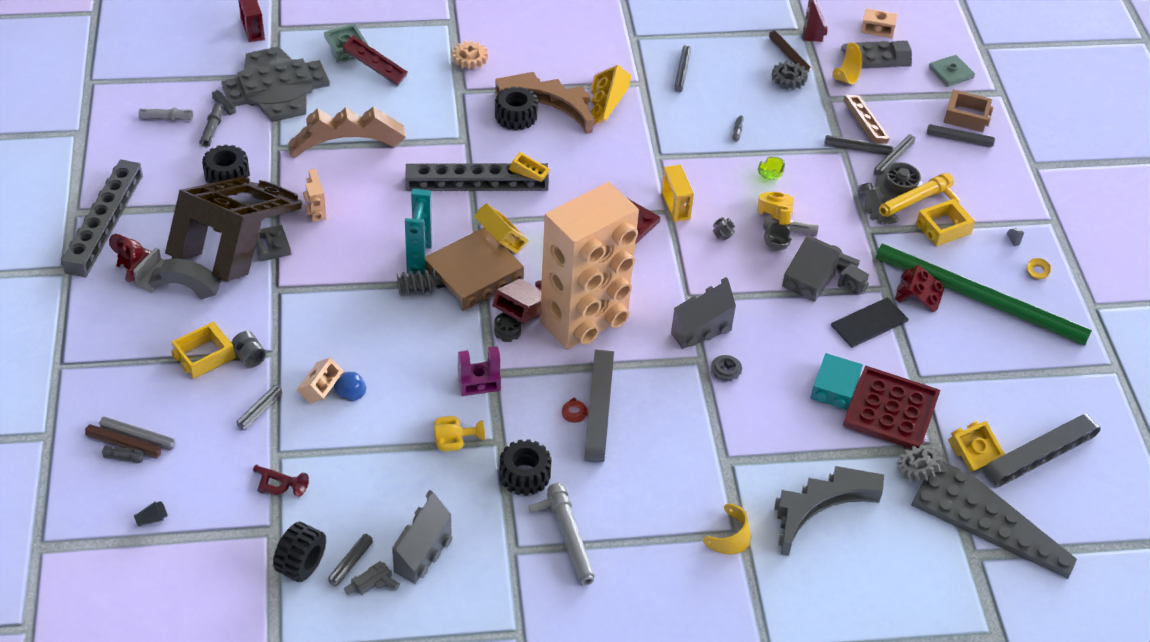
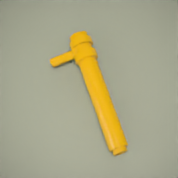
[879,173,960,217]

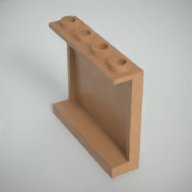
[425,228,524,311]

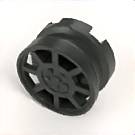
[494,312,521,342]

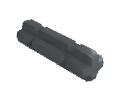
[212,90,236,115]
[102,445,144,463]

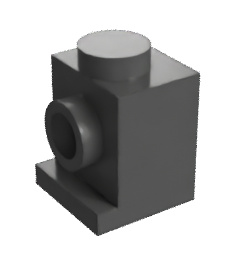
[837,264,869,295]

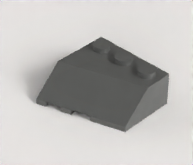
[671,277,736,349]
[392,490,453,584]

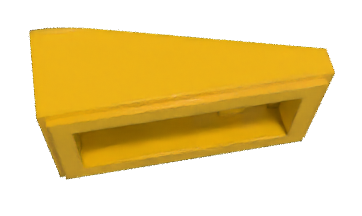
[509,152,550,182]

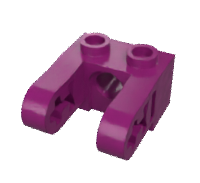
[458,346,501,396]

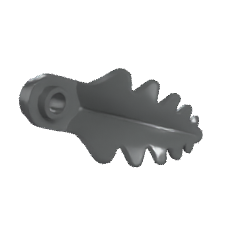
[857,183,899,225]

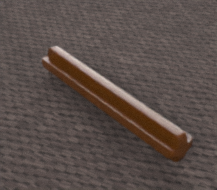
[769,30,811,72]
[85,424,162,458]

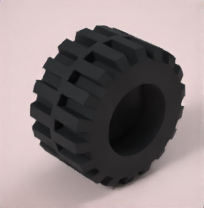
[495,86,538,130]
[202,144,250,184]
[499,439,552,496]
[273,521,326,582]

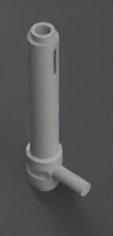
[528,483,595,585]

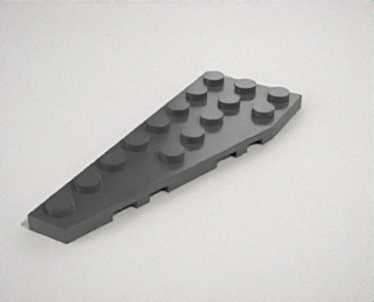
[911,461,1077,579]

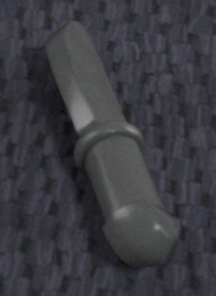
[732,115,744,142]

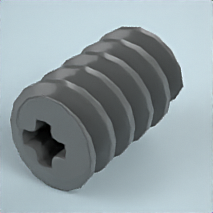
[397,269,437,296]

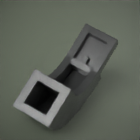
[148,258,221,299]

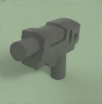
[344,561,400,595]

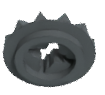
[711,355,742,382]

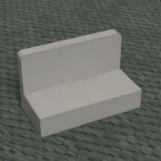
[133,247,164,293]

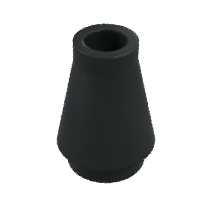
[134,501,168,527]

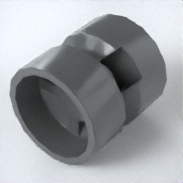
[231,331,267,368]

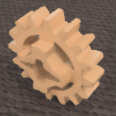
[452,41,488,70]

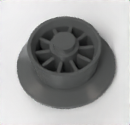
[875,162,923,200]

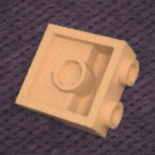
[303,169,326,222]

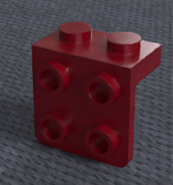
[895,264,944,312]

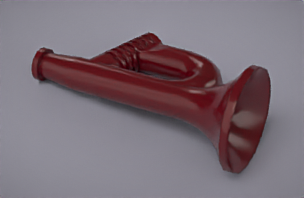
[253,464,309,497]

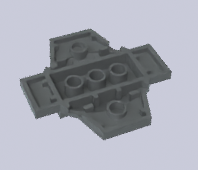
[221,47,330,122]

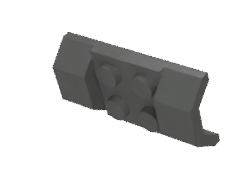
[841,40,912,69]

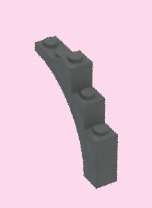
[774,466,884,556]

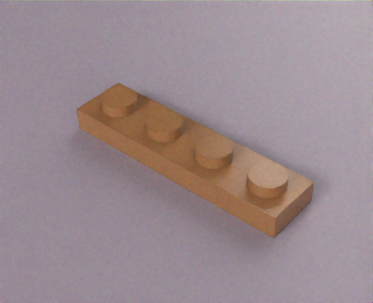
[843,95,890,144]

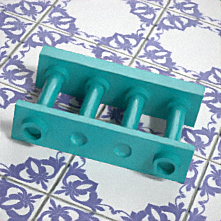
[405,189,432,275]

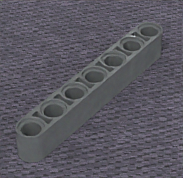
[584,349,614,462]
[983,413,1101,487]

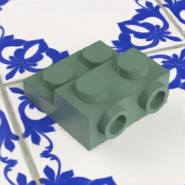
[324,24,367,62]

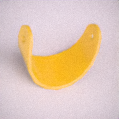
[833,42,862,85]
[703,503,752,554]

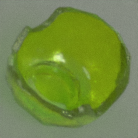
[758,157,786,181]

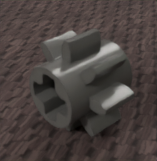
[712,217,735,240]

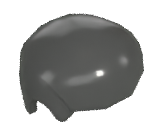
[764,222,792,251]

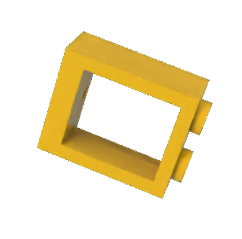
[661,164,694,222]
[916,198,975,247]
[474,203,529,254]
[171,321,235,379]

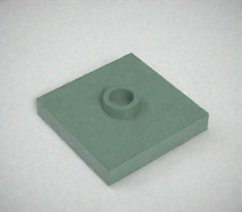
[929,55,975,87]

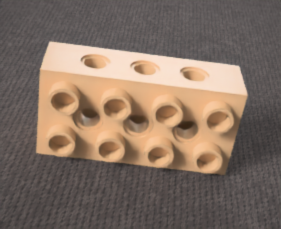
[540,181,639,350]

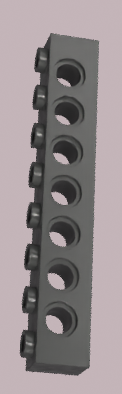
[61,159,143,277]
[405,163,549,191]

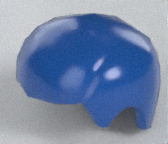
[334,372,366,402]

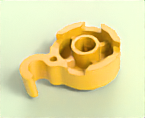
[757,192,794,225]

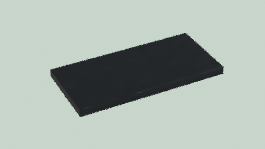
[831,297,909,348]

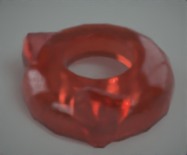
[561,397,588,423]

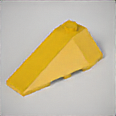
[591,65,632,125]

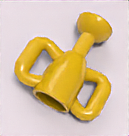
[434,416,485,452]

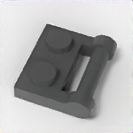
[256,225,291,261]

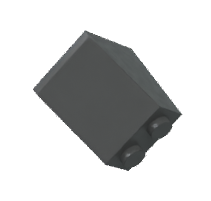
[782,235,841,302]

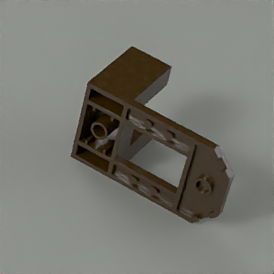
[165,177,303,282]

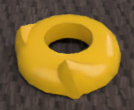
[1027,258,1051,279]

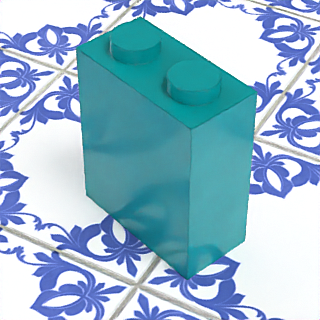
[810,353,863,410]

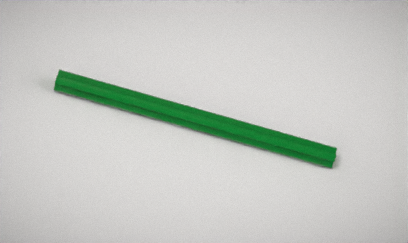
[875,243,1092,345]

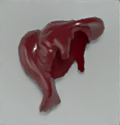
[109,233,151,282]

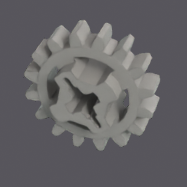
[897,445,943,482]

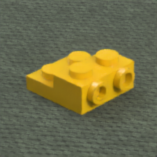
[948,421,1005,473]

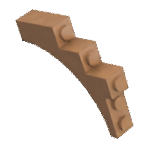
[495,72,595,134]
[288,106,406,158]

